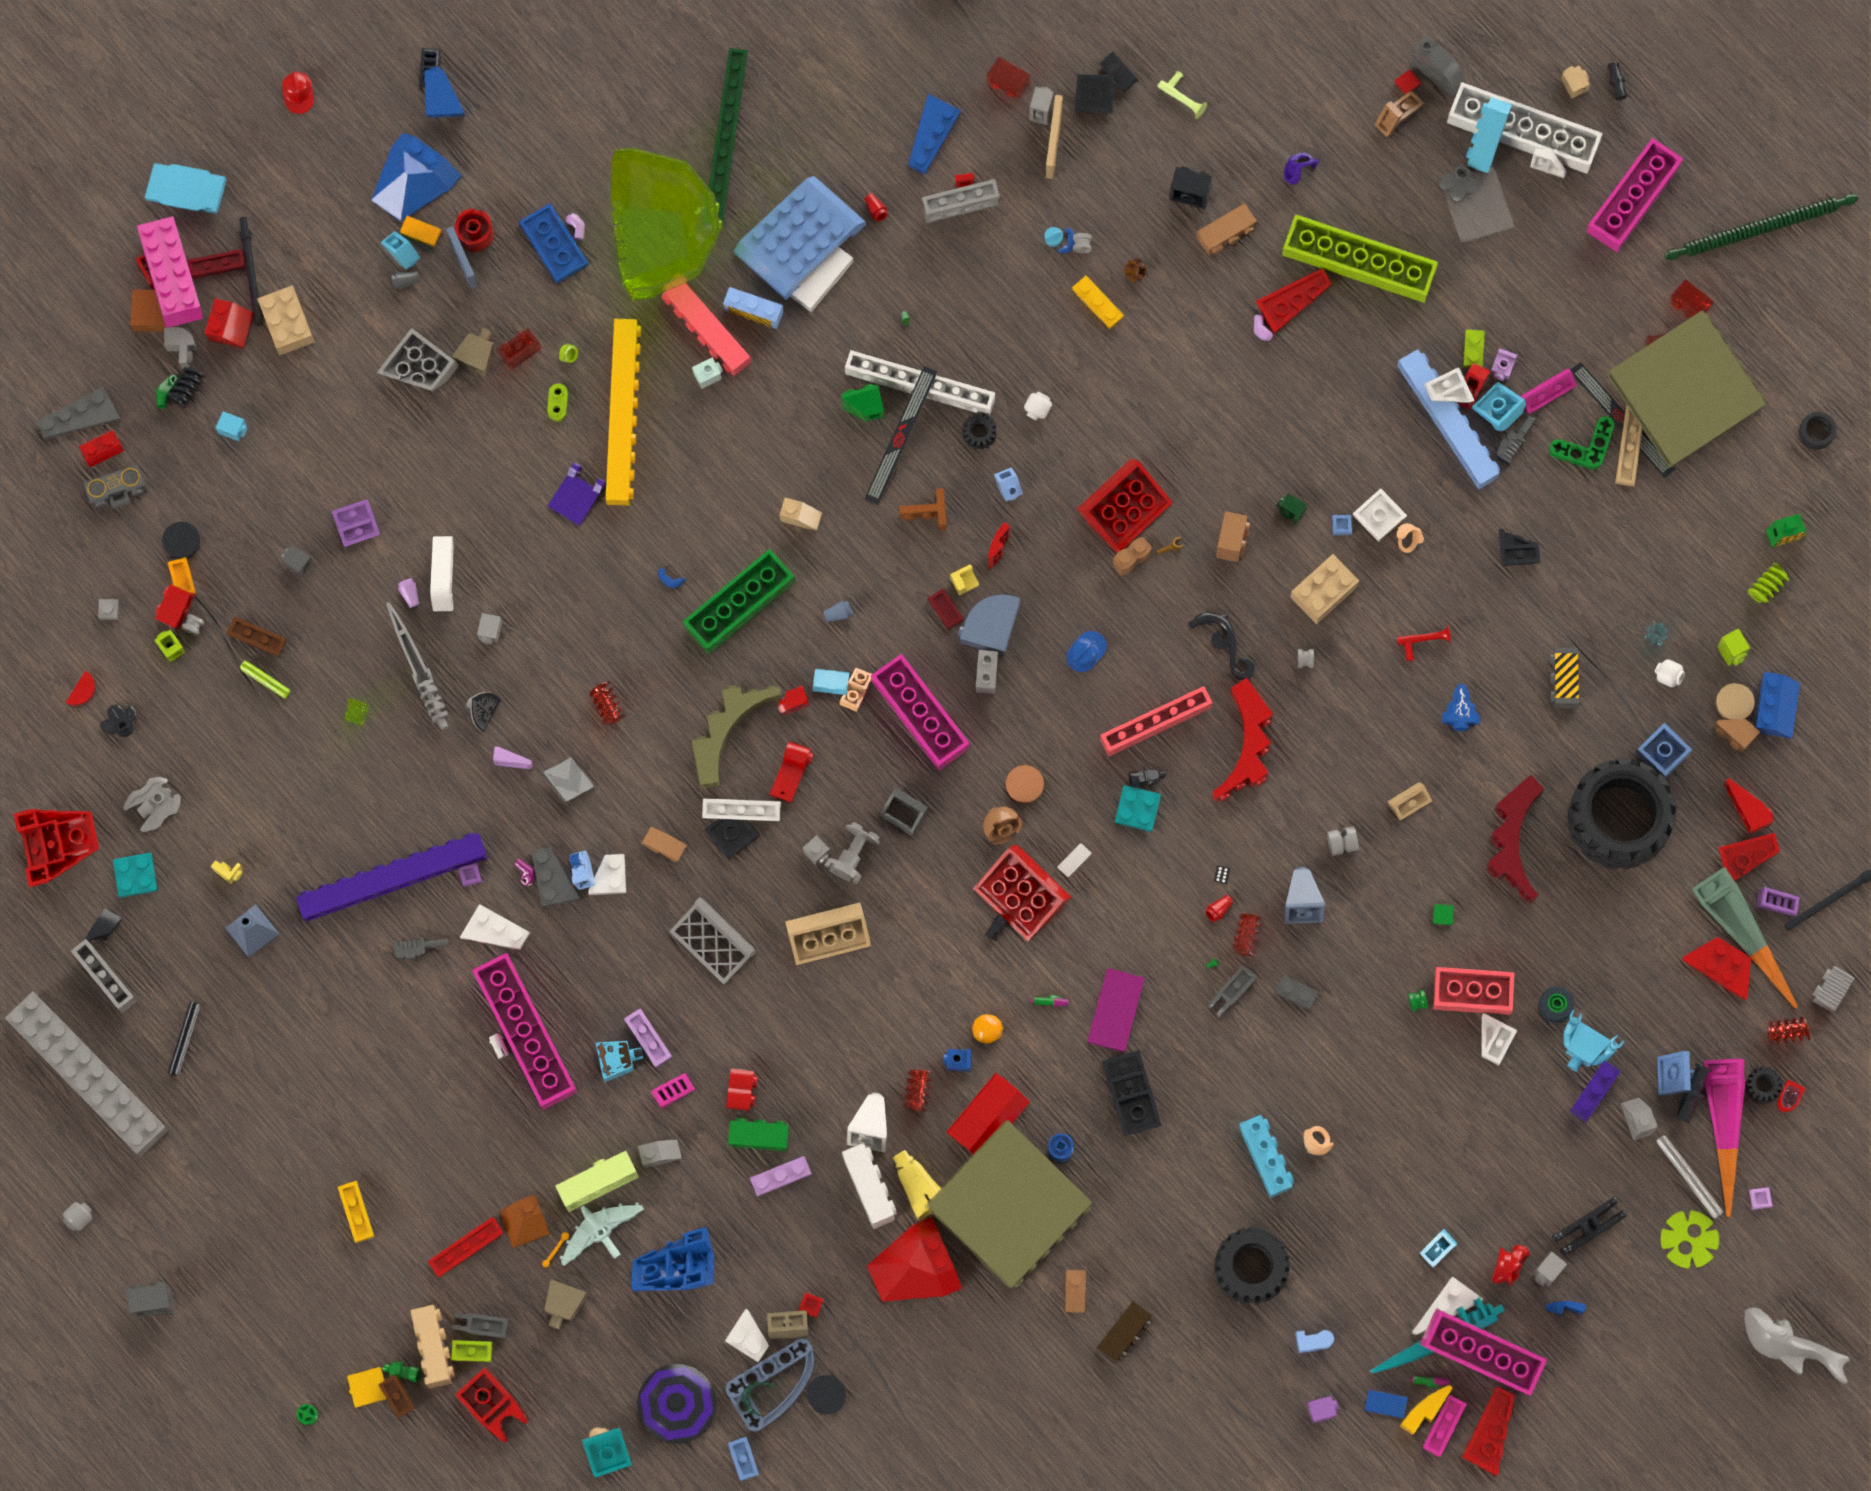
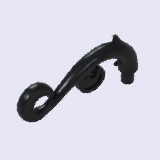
[1188,612,1255,680]

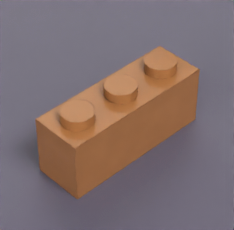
[1196,203,1257,256]

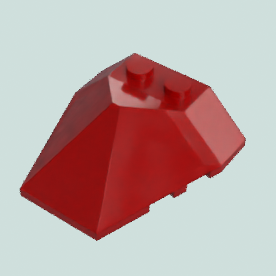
[13,809,99,887]
[867,1217,962,1302]

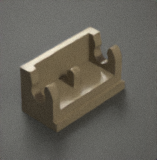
[767,1311,809,1339]

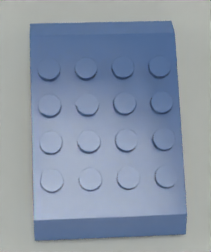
[734,176,866,300]

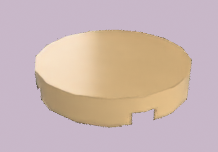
[1716,683,1755,720]

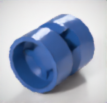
[1048,1133,1074,1163]

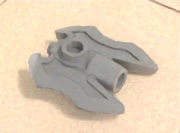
[123,777,180,832]

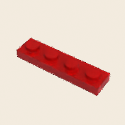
[428,1217,504,1278]

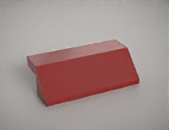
[946,1073,1030,1155]

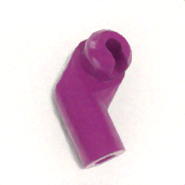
[514,858,534,886]

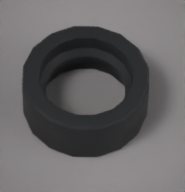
[1799,412,1837,450]

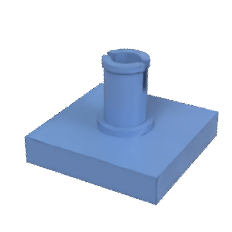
[1657,1051,1694,1096]

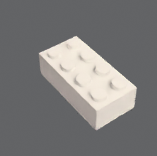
[842,1143,897,1230]

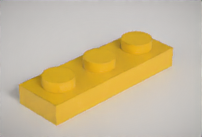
[1072,276,1124,329]
[338,1181,374,1243]

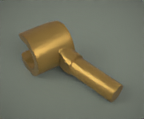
[1157,537,1184,555]

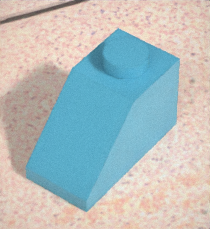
[381,231,420,269]

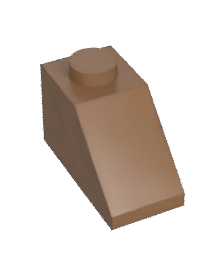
[1065,1270,1086,1313]

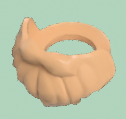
[1397,523,1424,553]
[1304,1126,1333,1155]

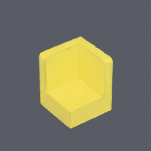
[950,564,979,596]

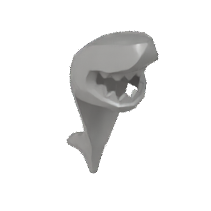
[1744,1308,1849,1383]

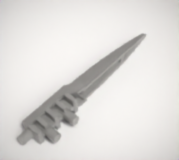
[387,602,449,730]

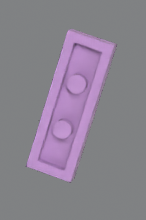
[624,1009,672,1068]
[750,1156,812,1197]

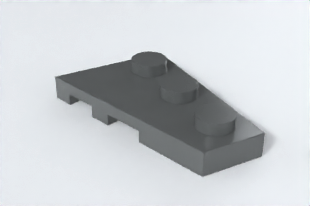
[531,847,580,908]

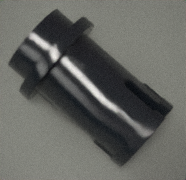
[985,915,1007,941]

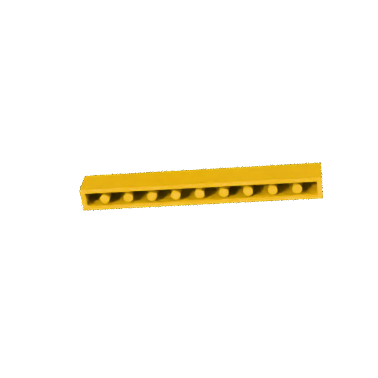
[606,319,641,506]

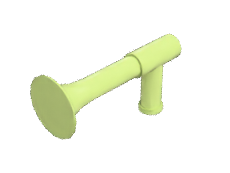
[1158,71,1207,119]

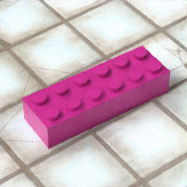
[1586,138,1683,252]
[137,216,203,328]
[871,654,970,771]
[1420,1308,1547,1396]

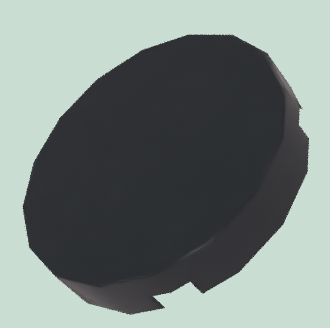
[162,521,200,559]
[807,1375,846,1415]

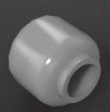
[62,1202,92,1231]

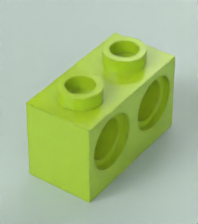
[1717,628,1750,666]

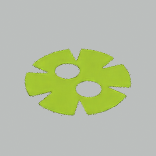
[1661,1210,1719,1268]

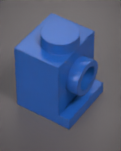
[943,1049,971,1072]

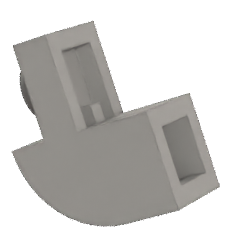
[164,327,197,369]

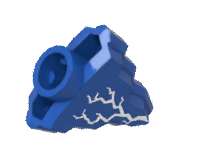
[1442,684,1480,731]

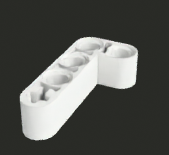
[430,536,454,611]

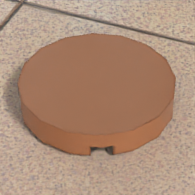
[1006,765,1044,804]

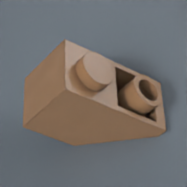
[1714,719,1760,753]

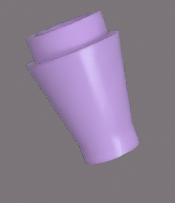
[398,578,420,608]

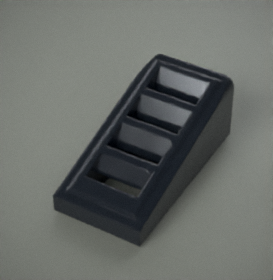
[419,48,442,88]

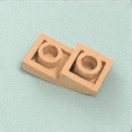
[840,668,872,712]

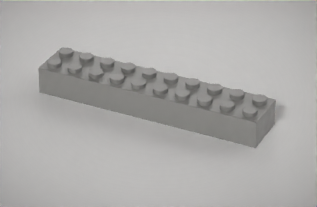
[5,991,169,1157]

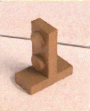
[1375,91,1424,138]

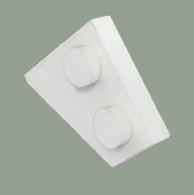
[1424,368,1474,403]

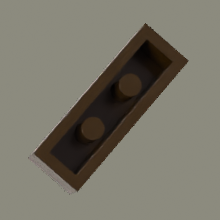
[1097,1301,1152,1364]

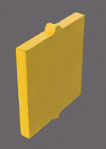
[347,1367,386,1408]

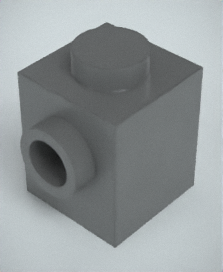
[281,545,313,577]

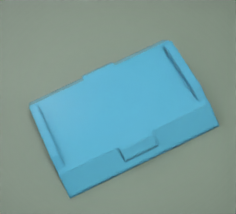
[812,669,850,695]

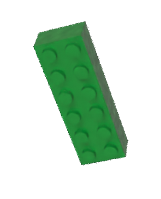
[683,549,795,655]

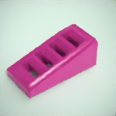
[651,1073,695,1110]

